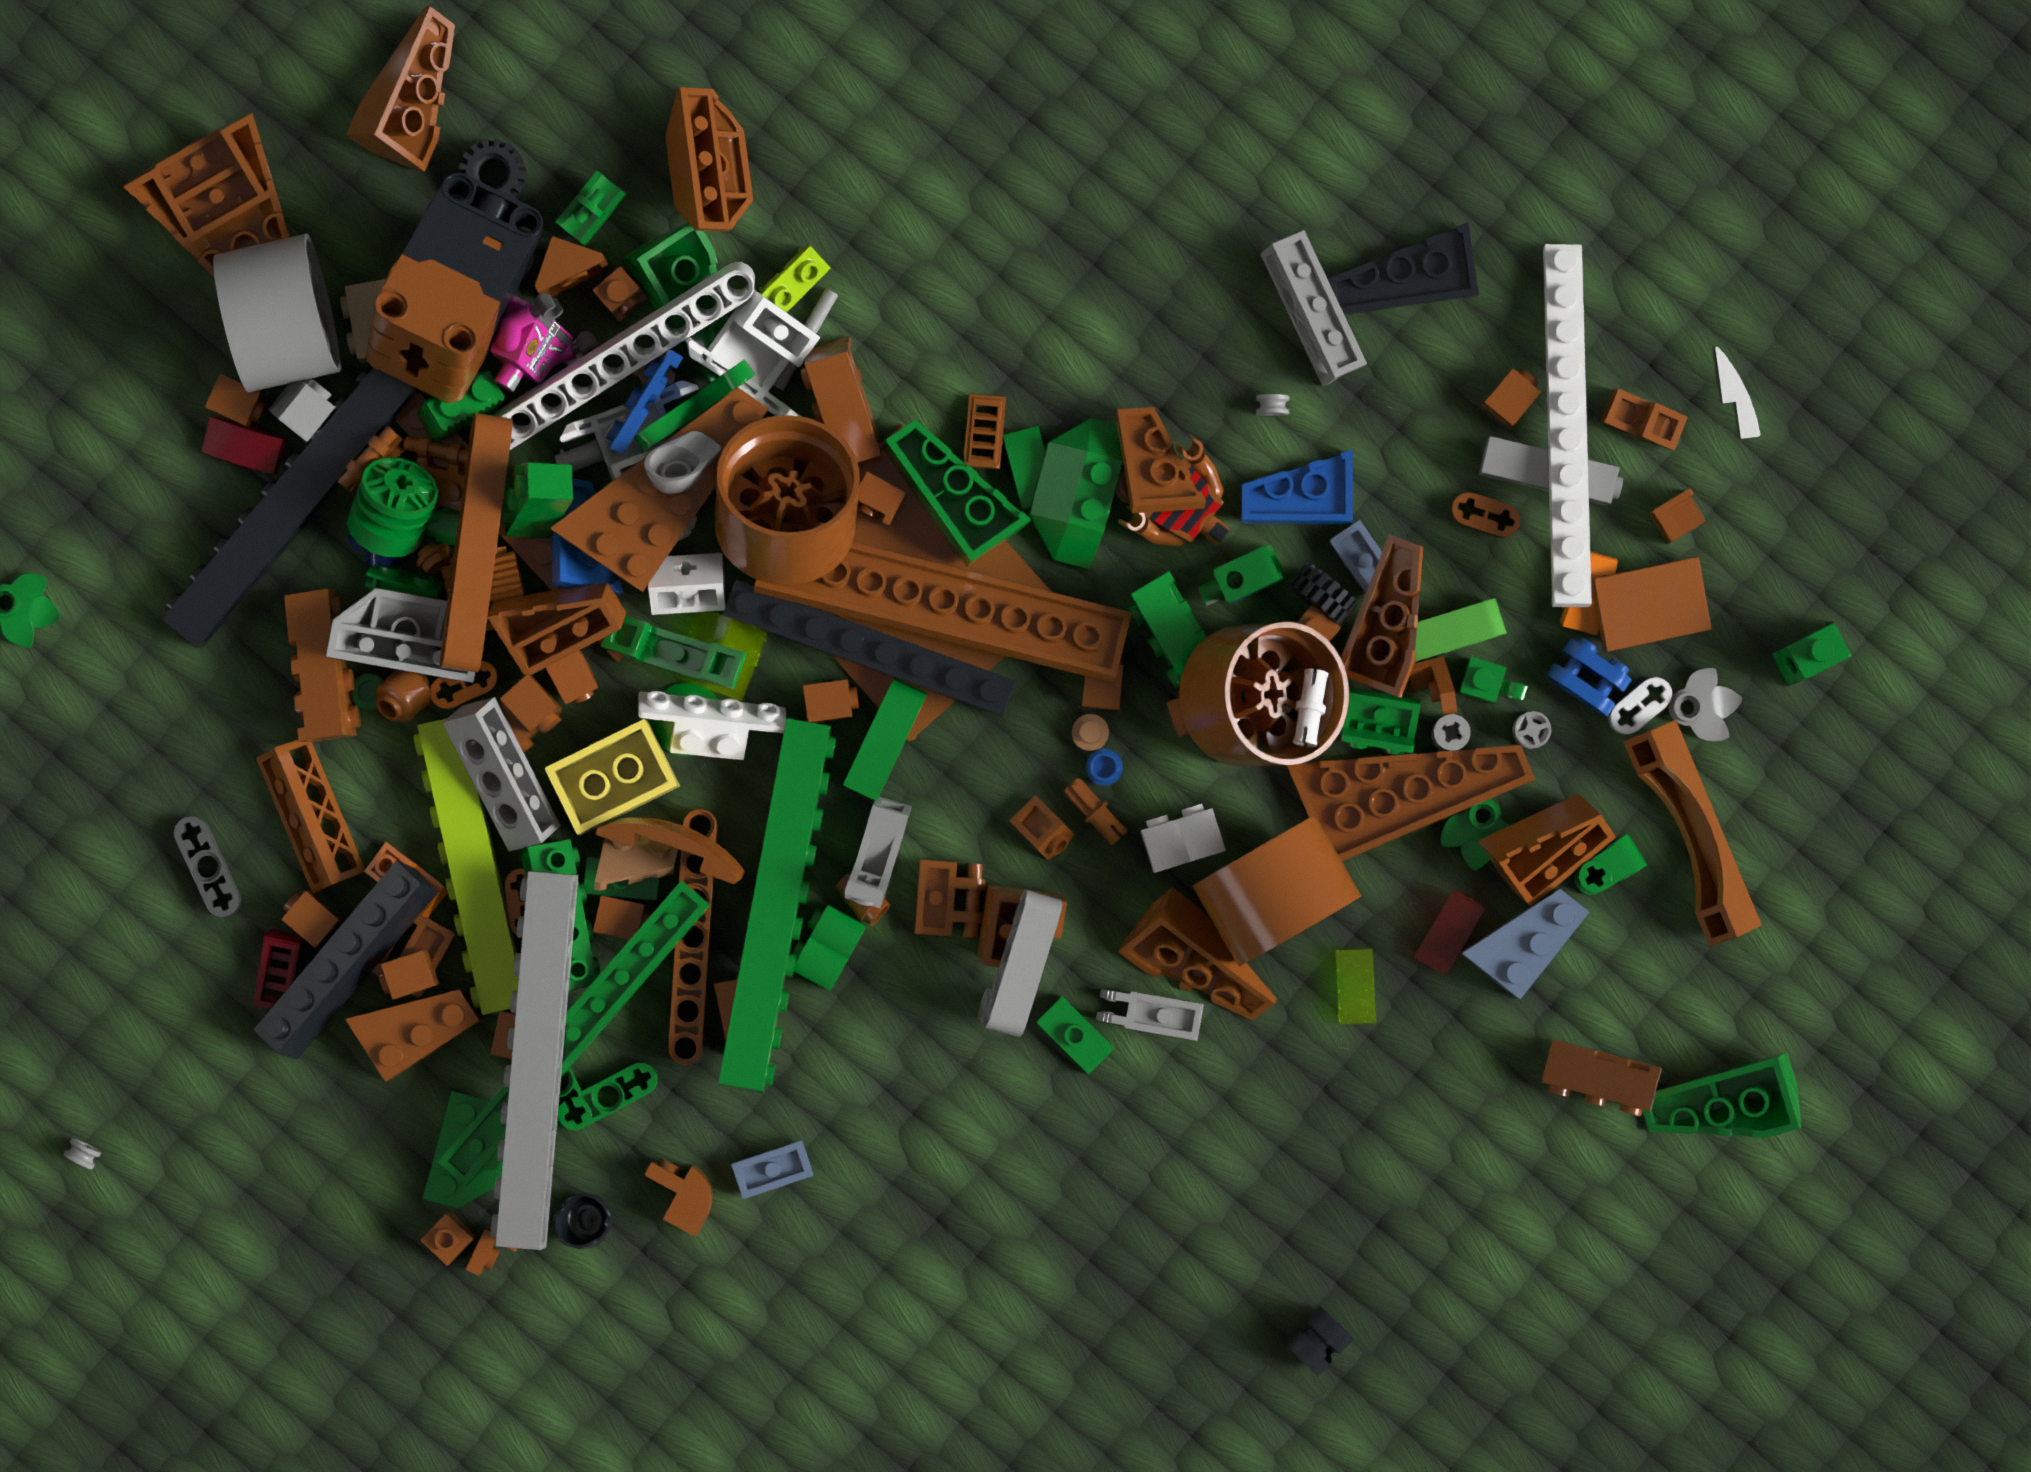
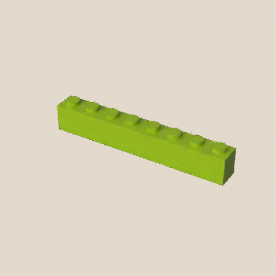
[413,718,519,1015]

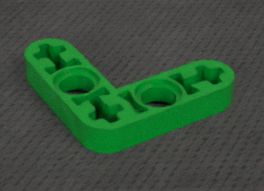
[634,359,755,453]
[558,1062,658,1131]

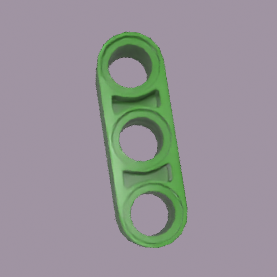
[1414,598,1507,663]

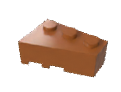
[801,335,882,462]
[487,582,626,676]
[1478,793,1616,908]
[1542,1039,1662,1116]

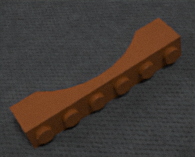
[1624,720,1762,947]

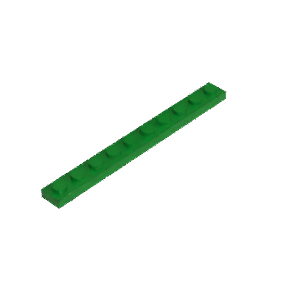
[438,881,711,1186]

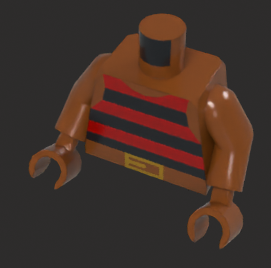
[1119,434,1231,547]

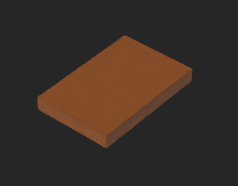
[1591,557,1712,652]

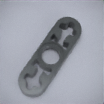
[174,816,241,917]

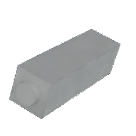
[1478,436,1623,506]

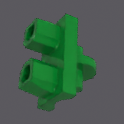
[555,171,626,246]

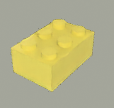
[545,719,680,835]

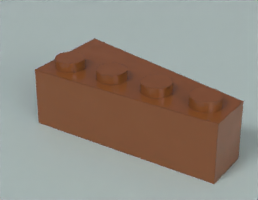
[284,589,361,743]

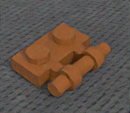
[338,426,406,496]
[404,436,468,511]
[915,860,986,938]

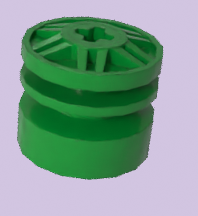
[347,458,439,557]

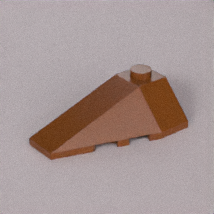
[346,6,455,172]
[1341,534,1423,698]
[1118,887,1277,1020]

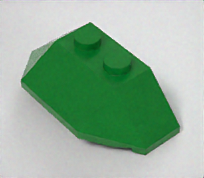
[1029,418,1123,570]

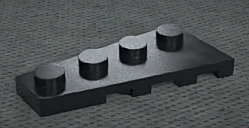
[1328,222,1479,315]

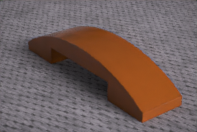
[595,817,745,884]

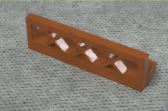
[256,740,365,894]

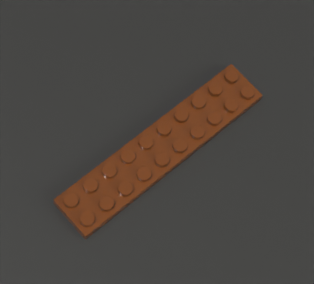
[754,542,1132,683]

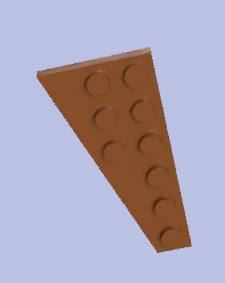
[1287,745,1535,862]

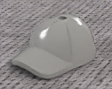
[644,431,721,494]

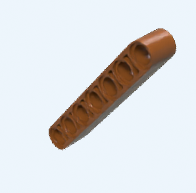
[440,413,513,673]
[668,809,718,1065]

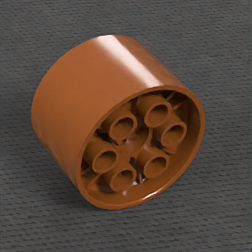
[715,415,860,585]
[1179,622,1349,767]
[1192,815,1362,967]

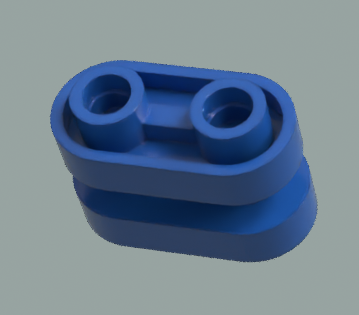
[1546,637,1632,717]

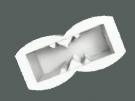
[1141,804,1226,873]

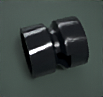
[1284,1306,1354,1376]

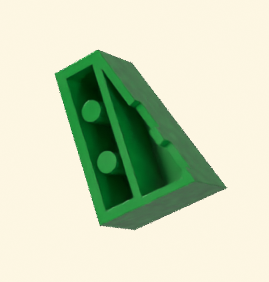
[500,462,573,538]
[1127,571,1207,690]

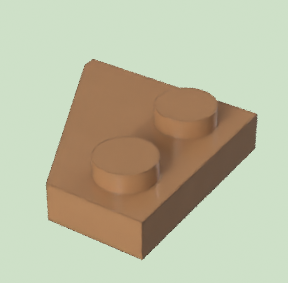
[594,836,679,891]

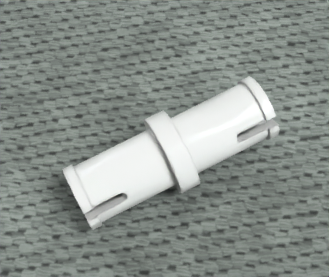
[1293,669,1328,747]

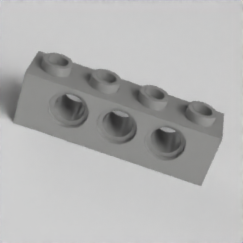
[443,697,561,851]

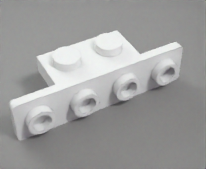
[638,691,786,760]

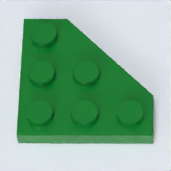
[423,1091,560,1208]

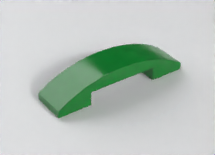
[601,616,747,689]

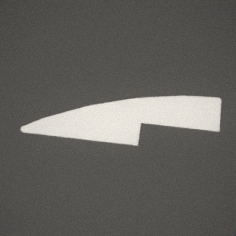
[1715,347,1760,439]

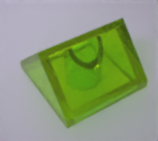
[673,611,768,702]

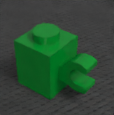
[1457,656,1528,704]

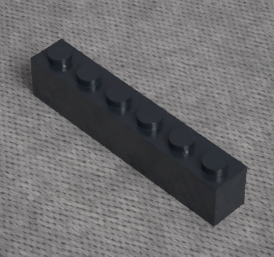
[254,860,439,1059]

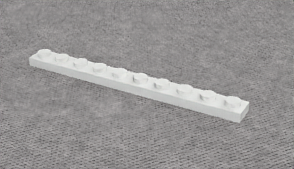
[1543,244,1592,607]

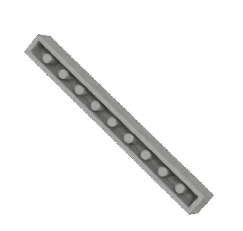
[491,871,578,1250]

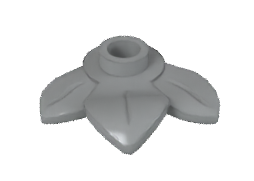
[1668,668,1742,741]

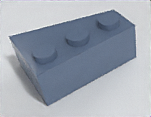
[1459,889,1589,999]

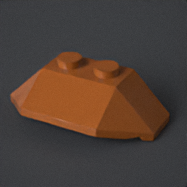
[665,87,753,232]

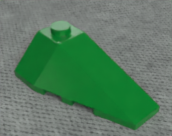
[623,222,728,384]
[1643,1051,1801,1138]

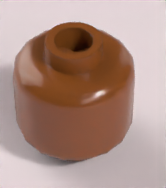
[376,669,431,722]

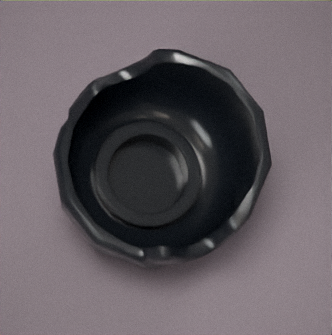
[552,1192,613,1250]

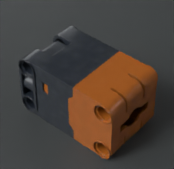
[366,173,543,403]

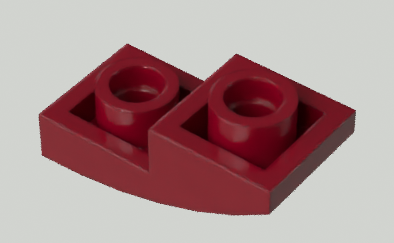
[201,416,286,474]

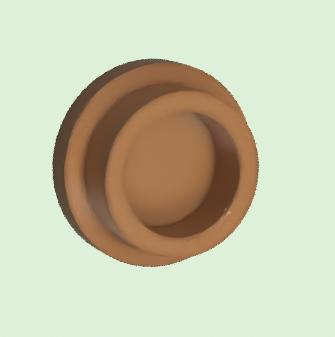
[1072,714,1109,751]

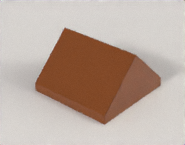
[535,236,611,298]

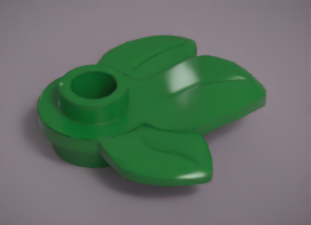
[0,573,60,648]
[1440,799,1510,871]

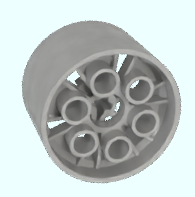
[213,233,341,393]

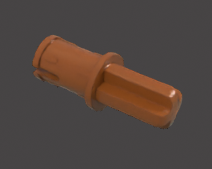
[1064,778,1128,846]

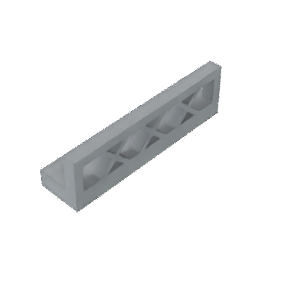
[1260,230,1367,386]

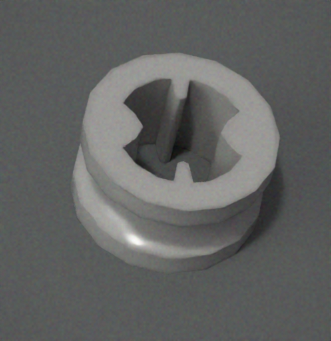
[1256,394,1289,416]
[63,1138,102,1169]

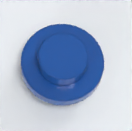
[1086,749,1123,786]

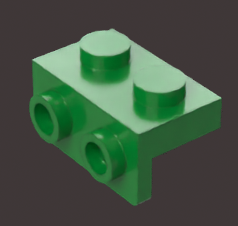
[1340,688,1421,755]

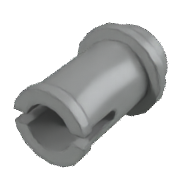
[554,439,603,476]

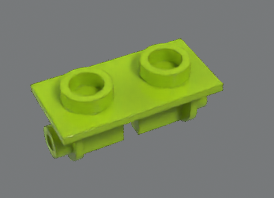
[758,245,831,313]

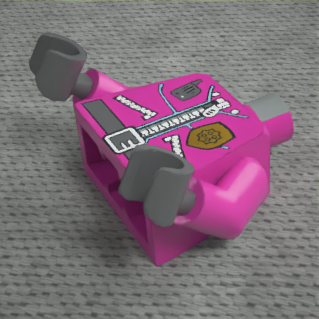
[491,293,600,392]

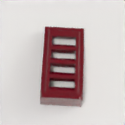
[253,929,305,1009]

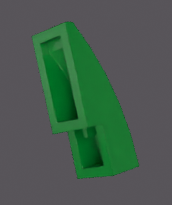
[843,678,928,801]

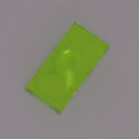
[1335,949,1376,1025]

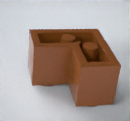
[499,674,564,754]
[977,885,1067,967]

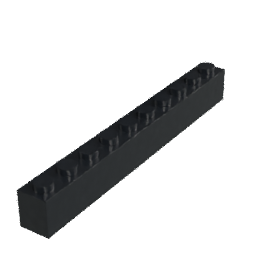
[162,366,420,648]

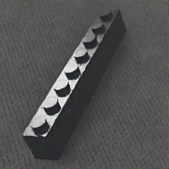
[723,580,1015,717]

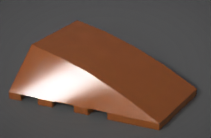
[123,112,289,278]

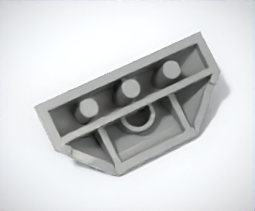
[326,588,475,683]

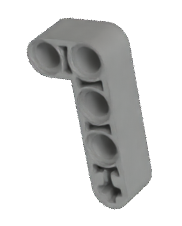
[978,890,1062,1037]

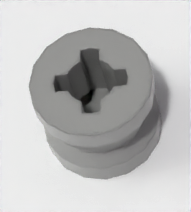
[1512,711,1551,749]
[1431,714,1471,751]

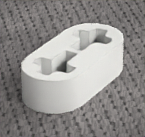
[1609,677,1672,735]

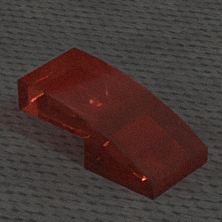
[1414,889,1485,976]

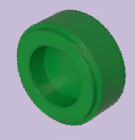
[351,673,383,711]

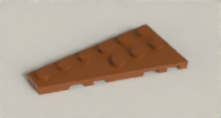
[550,387,769,592]

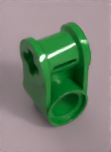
[1574,833,1648,895]

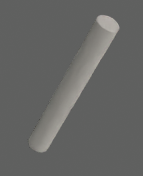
[773,288,838,391]

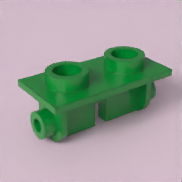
[364,560,445,599]

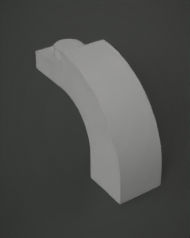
[844,797,912,908]

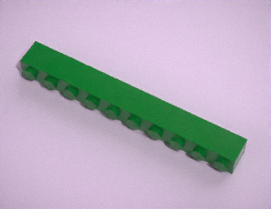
[719,718,837,1094]

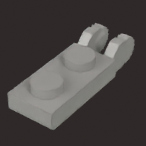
[1096,989,1204,1041]

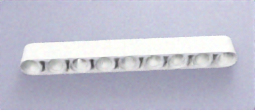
[491,262,755,450]

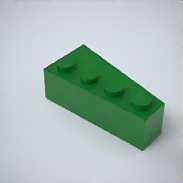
[882,419,1031,567]

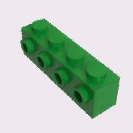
[520,839,600,991]

